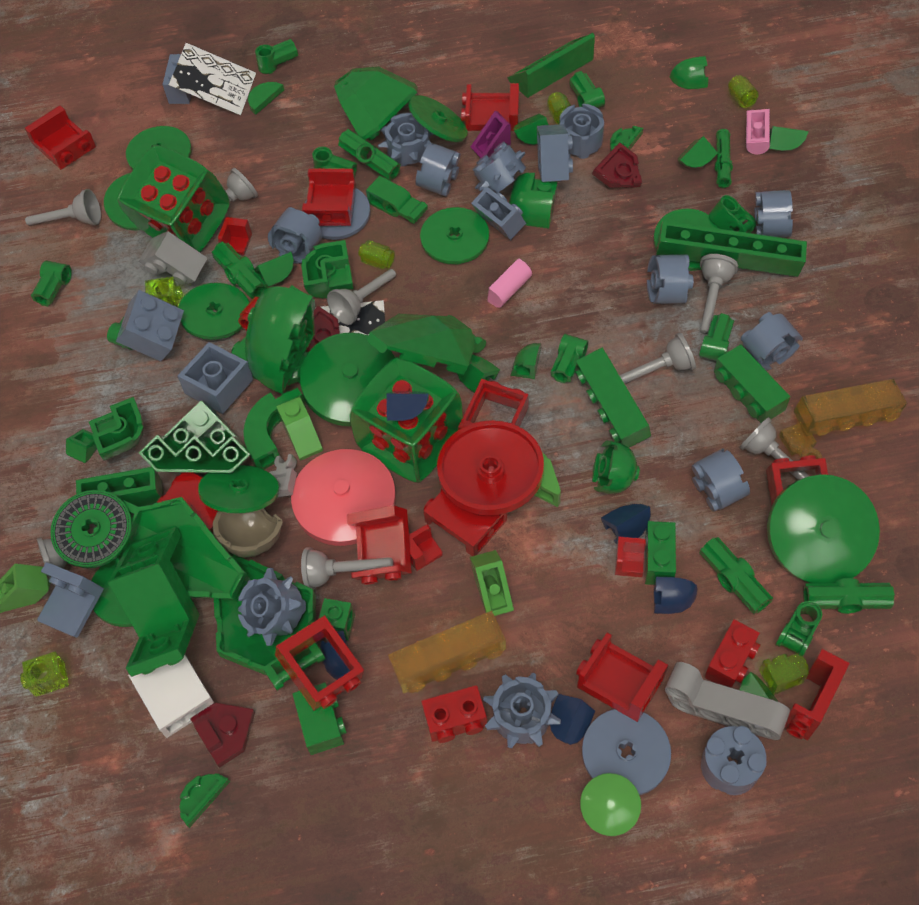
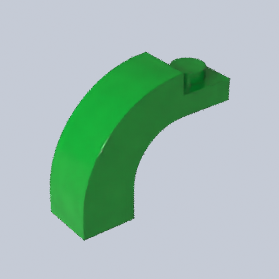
[243,387,306,470]

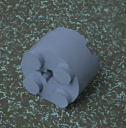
[559,104,604,159]
[415,143,461,197]
[754,190,793,238]
[268,207,322,264]
[647,255,694,304]
[740,312,803,370]
[692,448,750,512]
[701,726,767,795]

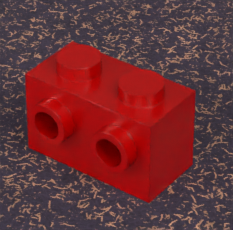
[704,619,761,688]
[421,685,487,743]

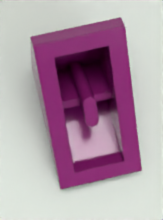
[470,111,511,158]

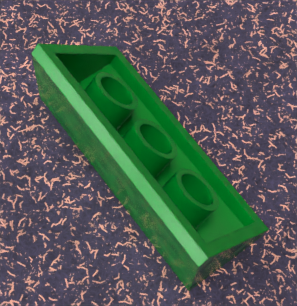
[507,33,595,98]

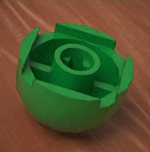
[592,440,640,494]

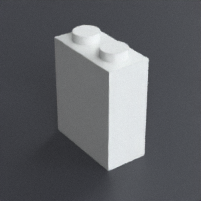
[128,655,214,738]

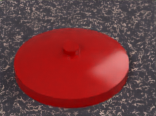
[437,420,544,515]

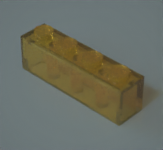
[794,379,908,436]
[388,611,506,694]

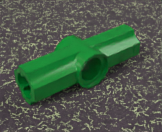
[338,129,401,181]
[212,241,268,299]
[699,537,773,614]
[803,578,895,614]

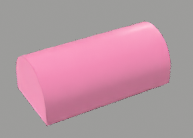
[746,109,770,155]
[487,258,532,308]

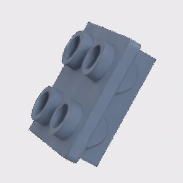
[37,562,104,638]

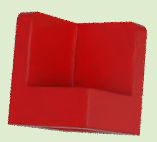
[218,217,252,255]
[409,524,443,571]
[615,537,646,577]

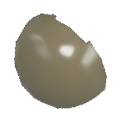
[213,508,283,557]

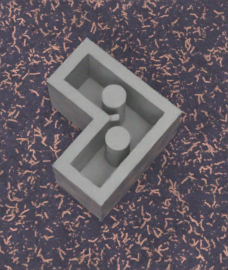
[138,231,207,284]

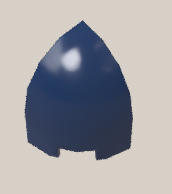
[386,391,429,421]
[601,504,651,544]
[654,577,698,614]
[320,631,350,680]
[550,694,595,745]

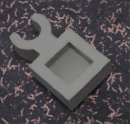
[269,454,297,497]

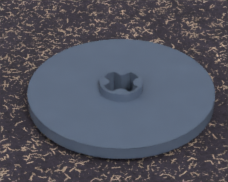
[305,188,370,240]
[582,709,671,796]

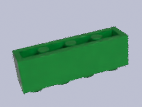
[575,347,651,448]

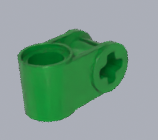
[709,195,756,233]
[775,601,822,659]

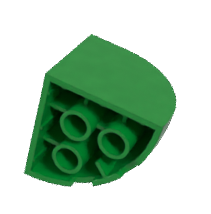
[245,286,315,394]

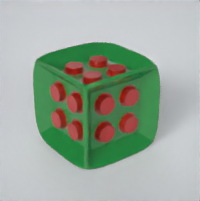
[118,145,230,252]
[350,357,463,483]

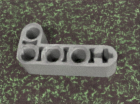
[665,662,790,740]

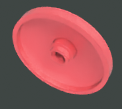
[291,449,396,546]

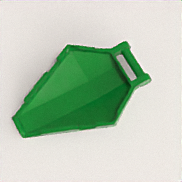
[367,313,486,375]
[115,497,247,599]
[214,554,325,691]

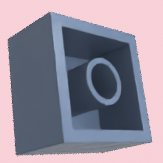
[537,124,573,182]
[116,290,184,361]
[178,342,253,414]

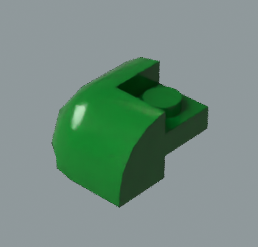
[509,173,558,229]
[301,240,354,299]
[89,397,143,461]

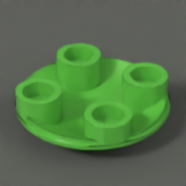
[580,773,641,836]

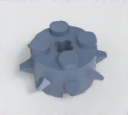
[378,113,433,167]
[473,142,526,193]
[238,568,306,646]
[483,673,561,748]

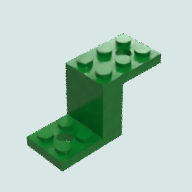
[108,526,200,677]

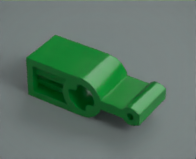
[366,176,428,223]

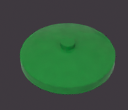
[300,333,395,426]
[767,475,880,583]

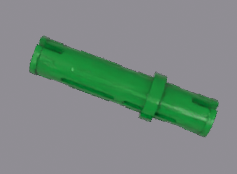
[715,129,733,188]

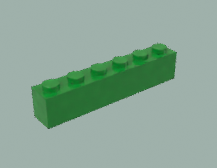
[656,221,807,277]

